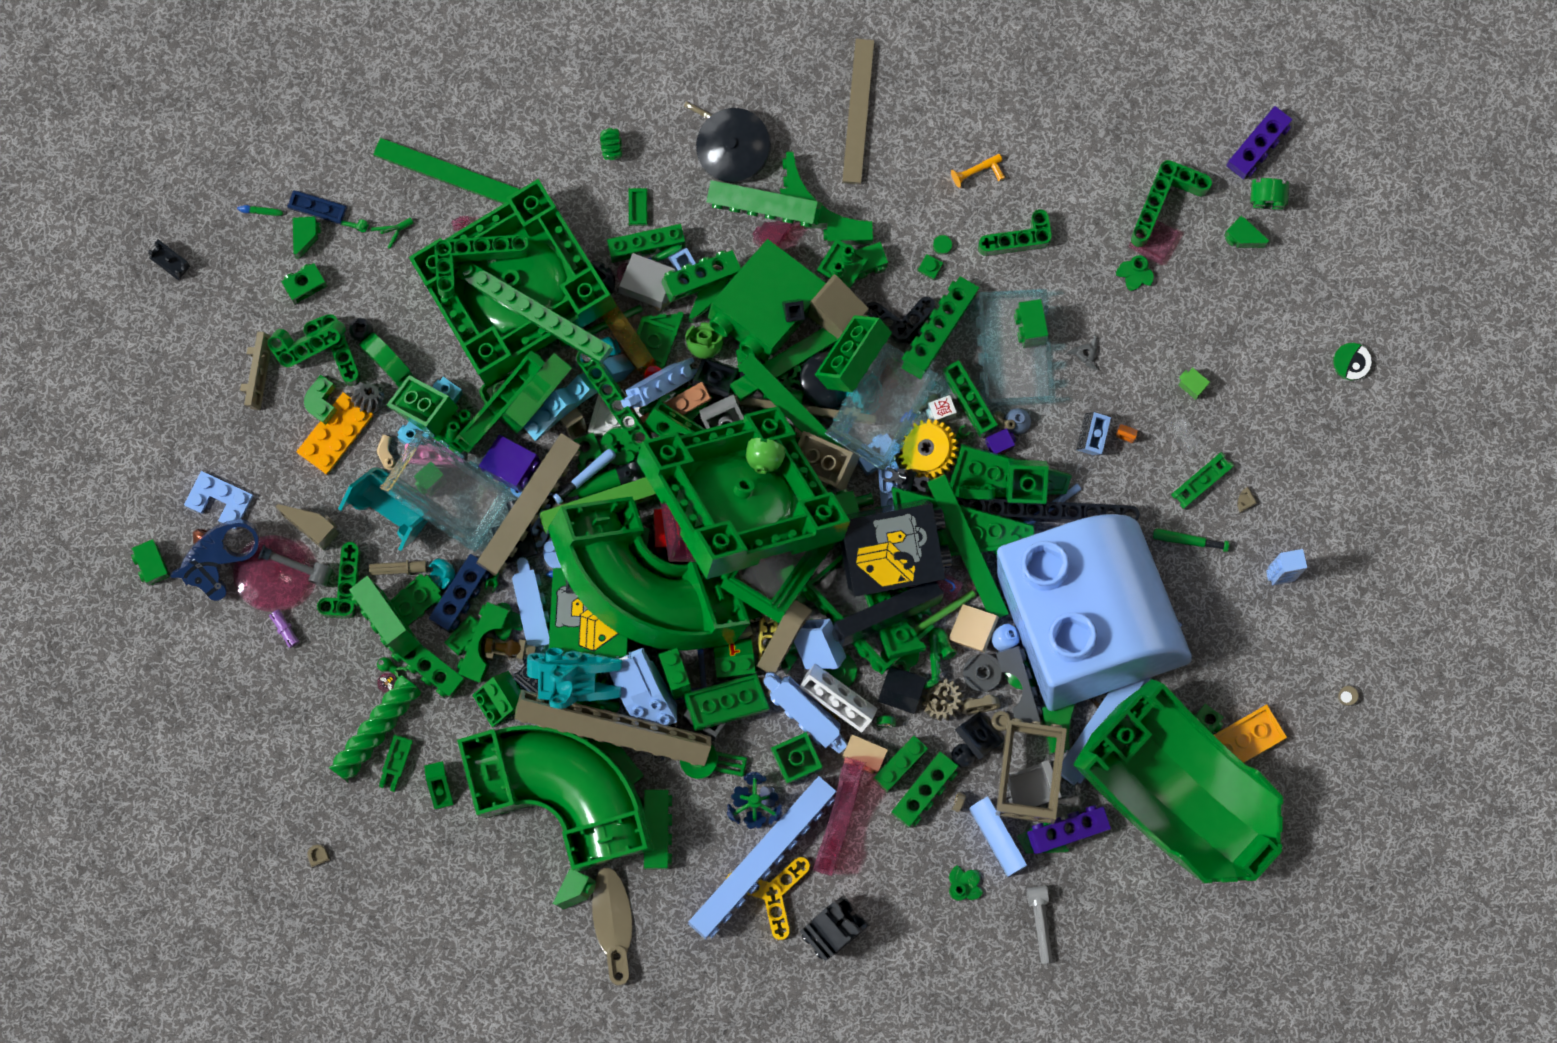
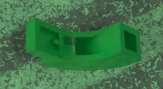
[359,332,415,388]

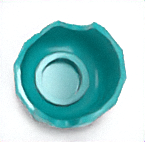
[429,558,456,589]

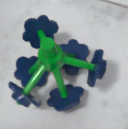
[727,772,783,829]

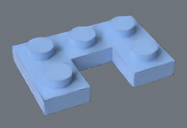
[184,471,253,530]

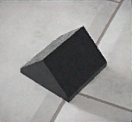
[878,666,927,714]

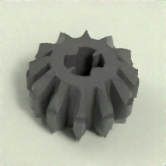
[351,381,384,414]

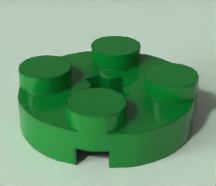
[600,426,638,465]

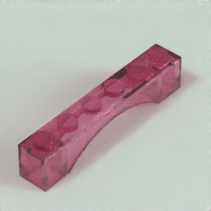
[813,757,867,876]

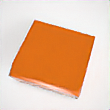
[1116,424,1138,443]

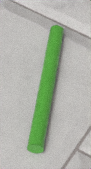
[913,590,976,635]

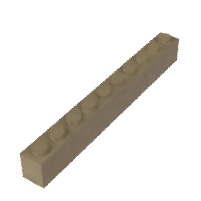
[515,690,711,766]

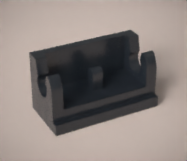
[148,239,191,281]

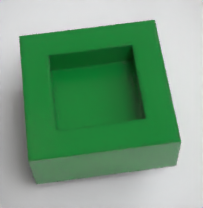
[917,254,943,280]

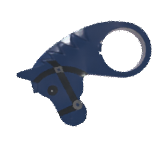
[171,519,259,601]

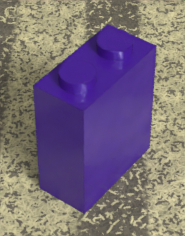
[479,435,541,493]

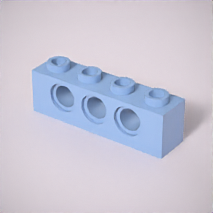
[1266,549,1307,586]

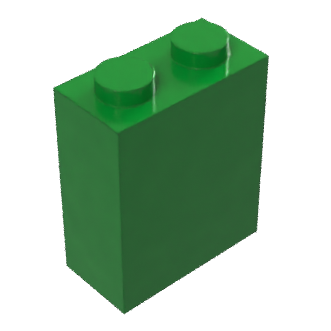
[659,648,691,700]

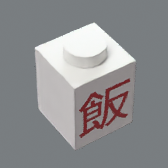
[926,395,957,422]

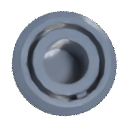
[1005,408,1031,435]

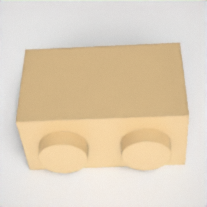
[842,735,888,774]

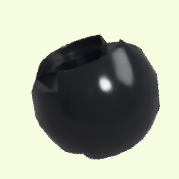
[349,318,373,341]
[951,743,976,768]

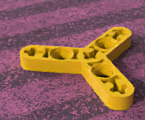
[726,857,810,940]

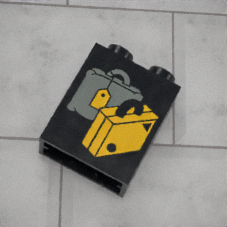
[840,499,952,597]

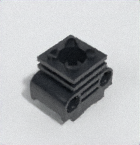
[800,895,869,961]

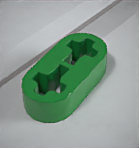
[959,485,996,500]

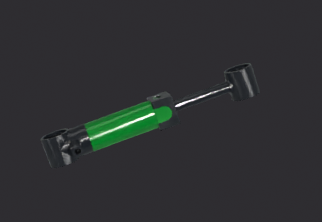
[506,461,646,512]

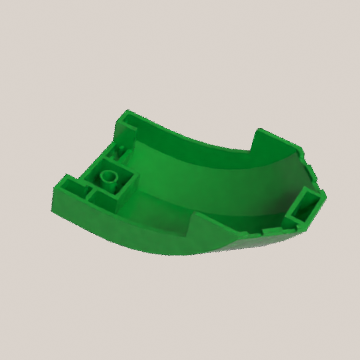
[1073,679,1283,884]

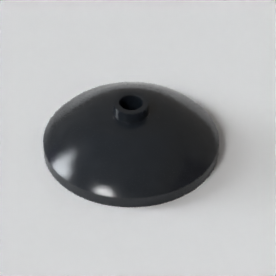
[800,352,847,409]

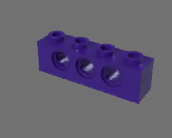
[1226,106,1292,180]
[1027,805,1111,854]

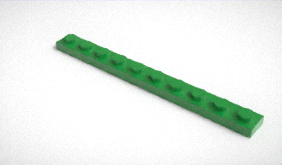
[455,261,613,365]

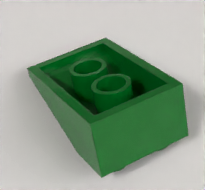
[387,375,459,438]

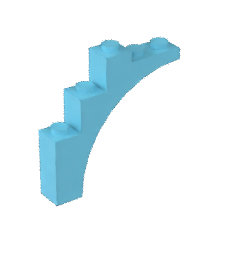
[524,354,635,441]

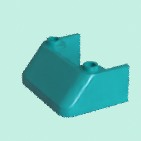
[338,467,435,551]

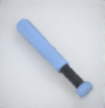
[552,449,616,505]

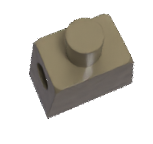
[559,408,588,440]

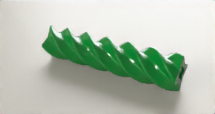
[328,675,422,783]

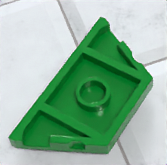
[630,312,684,369]

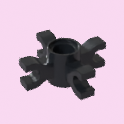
[883,467,931,493]

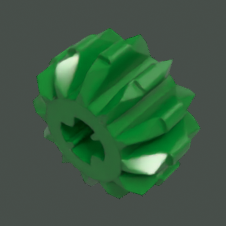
[600,128,622,160]

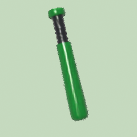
[1153,528,1230,552]

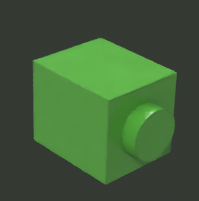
[1178,367,1210,400]

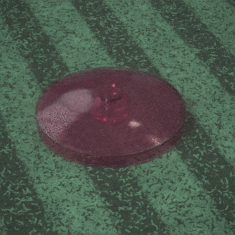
[233,535,311,612]

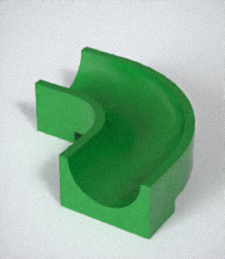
[548,496,750,651]
[457,725,655,872]

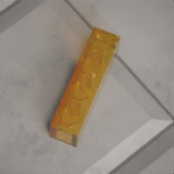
[601,301,656,374]

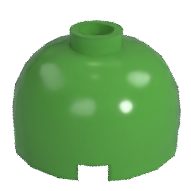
[685,322,724,359]
[746,438,785,474]

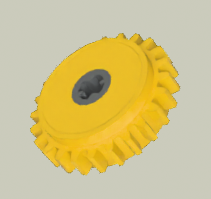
[898,419,959,478]

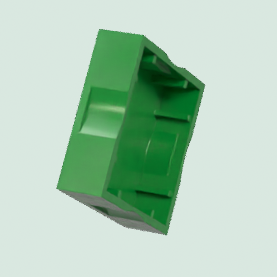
[499,353,572,434]

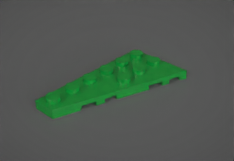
[949,444,1072,497]

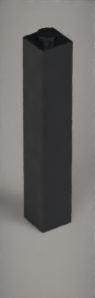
[832,581,944,647]

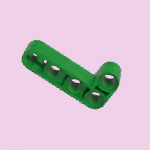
[978,209,1052,256]
[303,314,360,386]
[268,320,346,368]
[317,542,361,619]

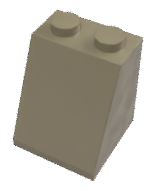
[808,274,869,339]

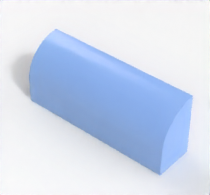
[969,796,1027,877]

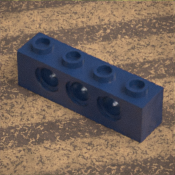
[429,554,491,633]

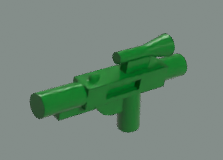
[639,387,686,415]

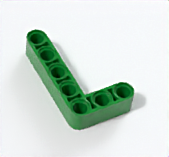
[1131,160,1212,247]
[434,235,529,299]

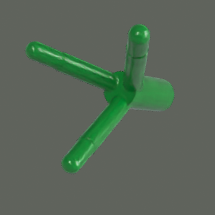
[370,217,414,249]

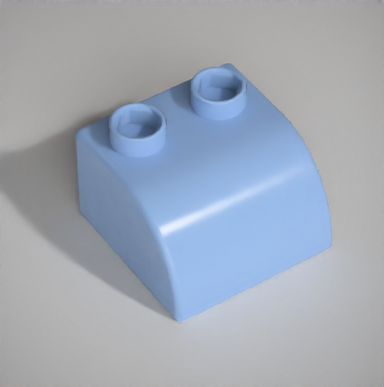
[997,514,1192,711]

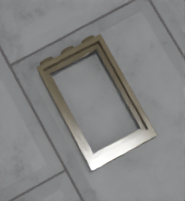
[995,719,1067,824]

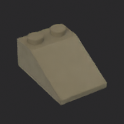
[798,431,860,490]
[276,504,339,551]

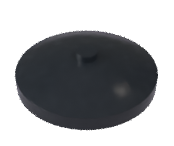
[696,108,771,183]

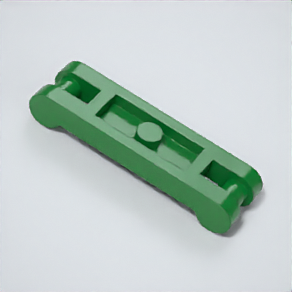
[1171,452,1235,509]

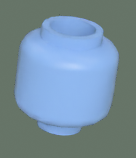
[991,624,1020,651]

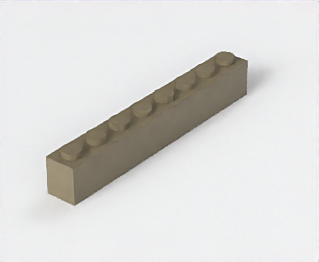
[476,433,580,576]

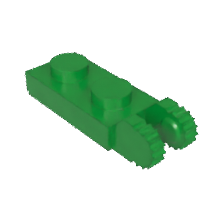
[379,734,413,792]

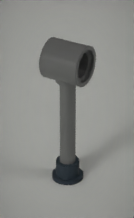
[258,545,333,587]

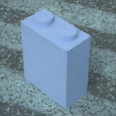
[794,619,846,669]

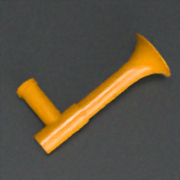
[951,154,1006,188]

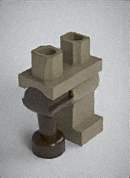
[485,637,536,664]

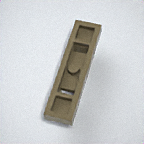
[240,332,271,410]

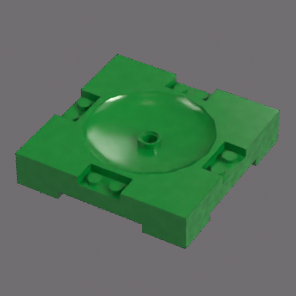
[409,179,617,386]
[637,406,850,579]

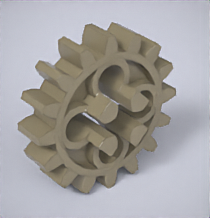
[922,679,964,721]

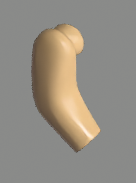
[377,435,396,470]

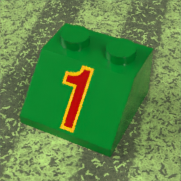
[714,638,756,681]

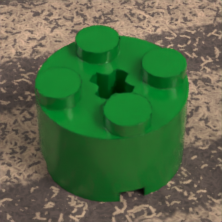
[1250,178,1289,211]

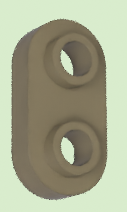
[961,695,1000,715]

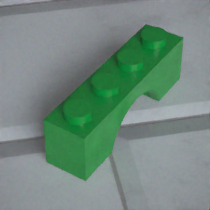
[457,602,511,683]

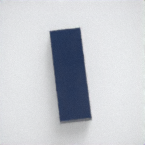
[287,190,347,225]

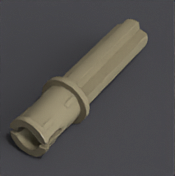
[369,560,427,575]

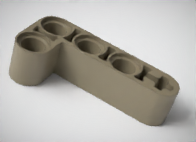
[757,600,813,674]

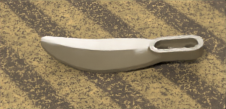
[592,867,632,986]

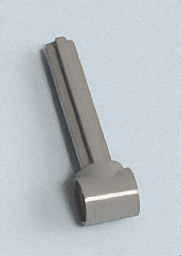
[1026,885,1053,964]

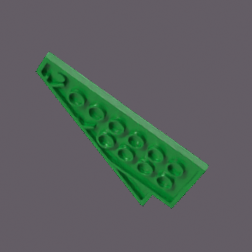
[875,487,1034,556]

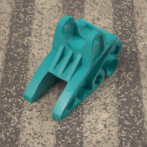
[527,648,623,709]

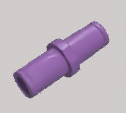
[269,609,300,648]

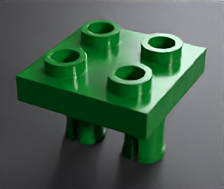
[817,239,869,289]
[428,410,471,458]

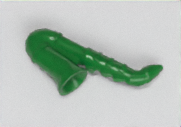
[924,627,958,689]

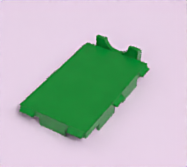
[390,574,442,626]

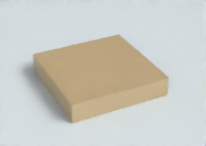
[949,604,999,653]

